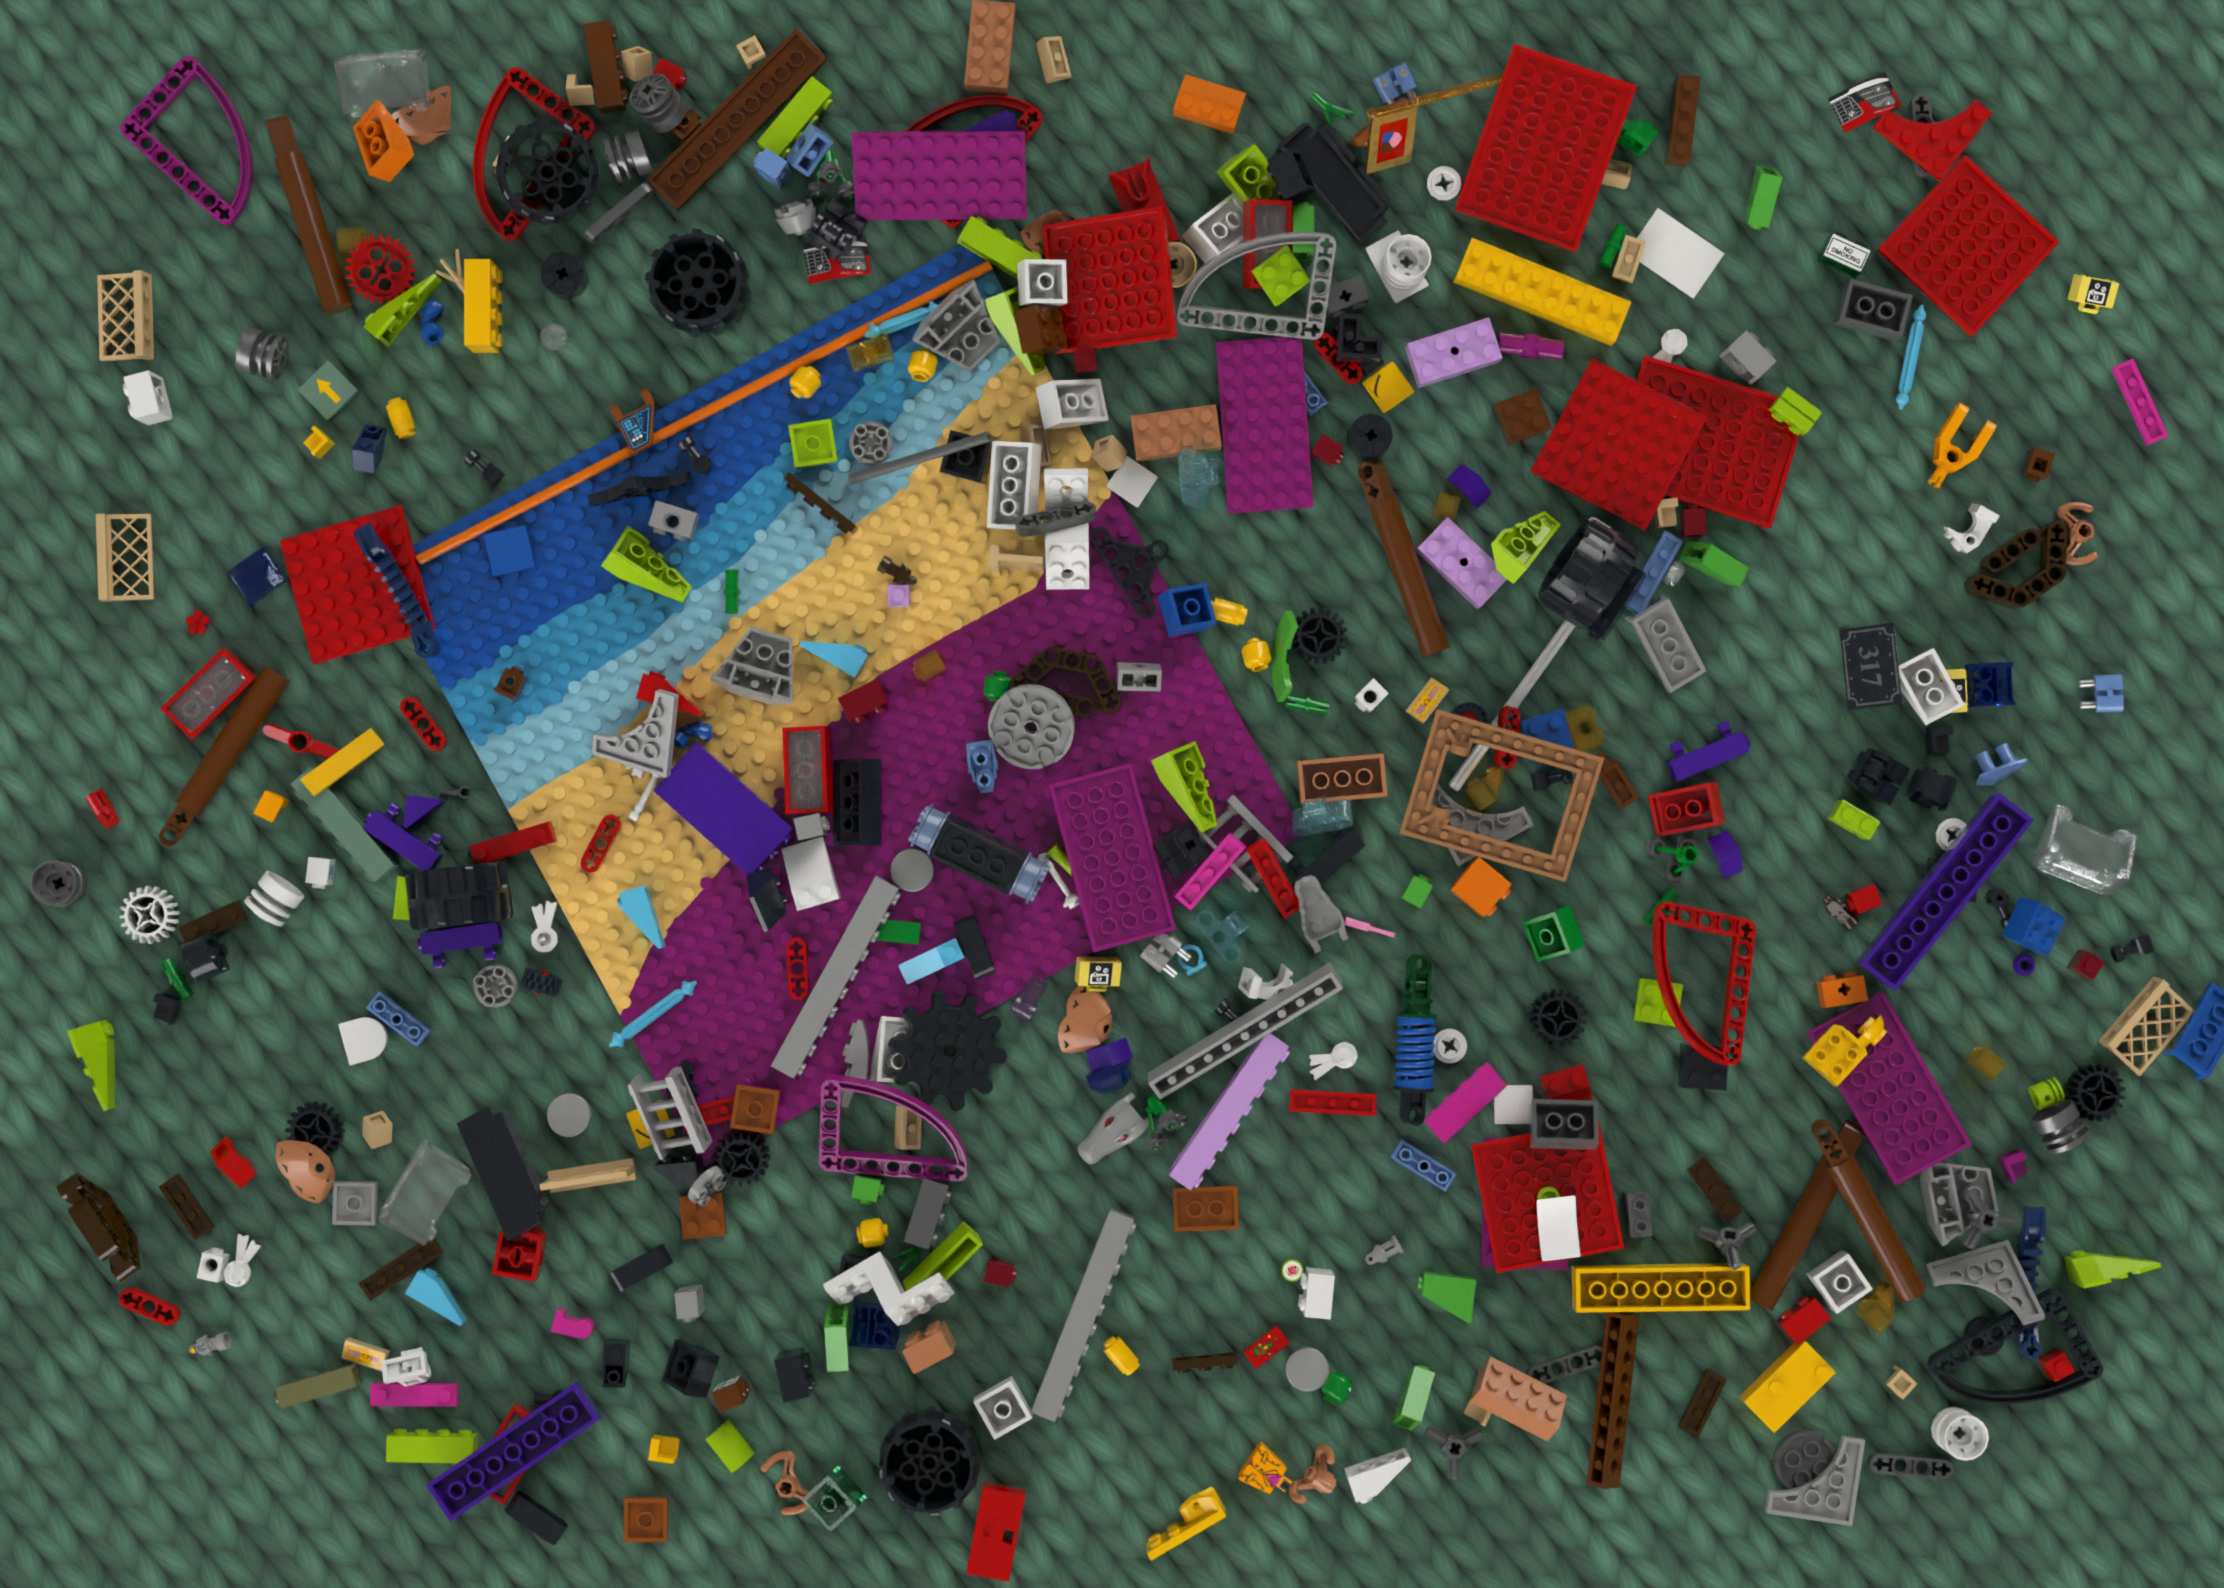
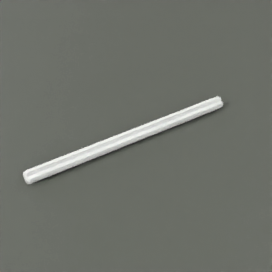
[1449,620,1575,791]

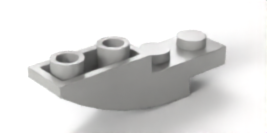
[841,1019,870,1108]

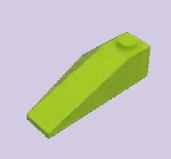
[1216,144,1280,204]
[363,274,442,347]
[984,286,1046,375]
[1491,511,1561,584]
[601,526,692,602]
[1151,741,1217,833]
[67,1020,115,1111]
[2064,1250,2161,1288]

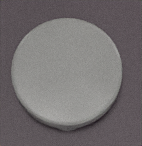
[849,421,893,465]
[891,849,934,892]
[473,964,518,1008]
[547,1093,592,1137]
[688,1166,726,1206]
[1285,1346,1329,1391]

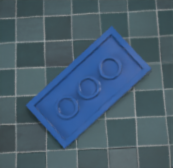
[2162,983,2224,1080]

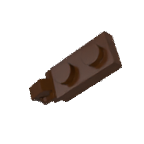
[1596,751,1639,809]

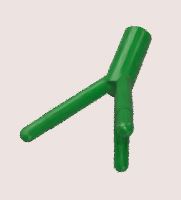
[1310,92,1354,128]
[893,1246,922,1272]

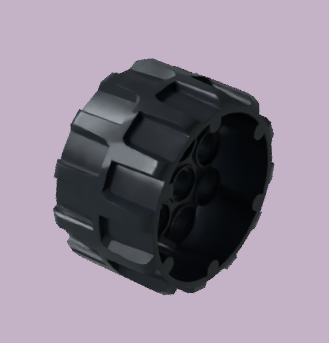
[495,118,599,226]
[645,229,752,338]
[1537,517,1638,629]
[405,862,513,931]
[878,1406,982,1517]

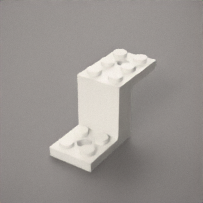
[1044,468,1089,590]
[823,1252,955,1326]

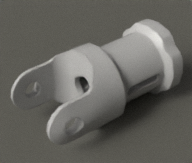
[1365,1235,1404,1265]

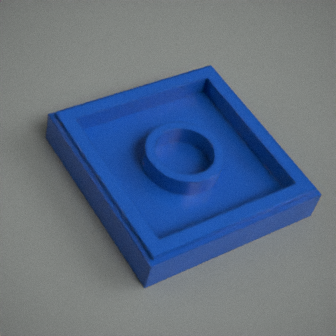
[483,525,536,577]

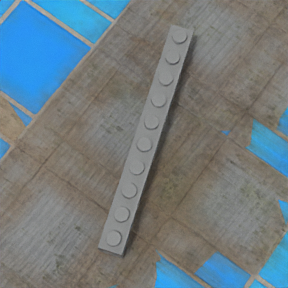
[771,876,901,1079]
[1148,962,1343,1099]
[1031,1208,1136,1422]

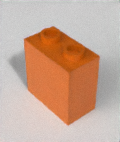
[1449,856,1512,917]

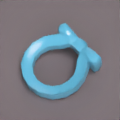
[1178,945,1207,976]

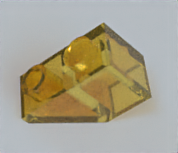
[1464,765,1505,811]
[1856,1282,1895,1335]

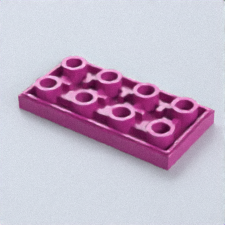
[1423,1062,1507,1144]

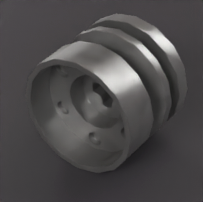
[629,74,687,133]
[604,128,654,183]
[236,327,289,381]
[30,860,87,907]
[2031,1100,2091,1154]

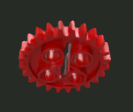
[344,233,416,304]

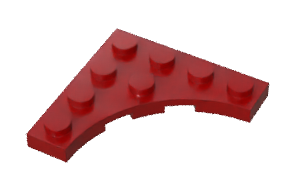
[1873,99,1992,181]

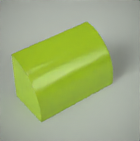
[705,1419,755,1473]

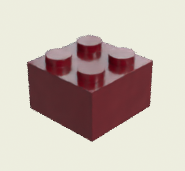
[837,679,891,725]

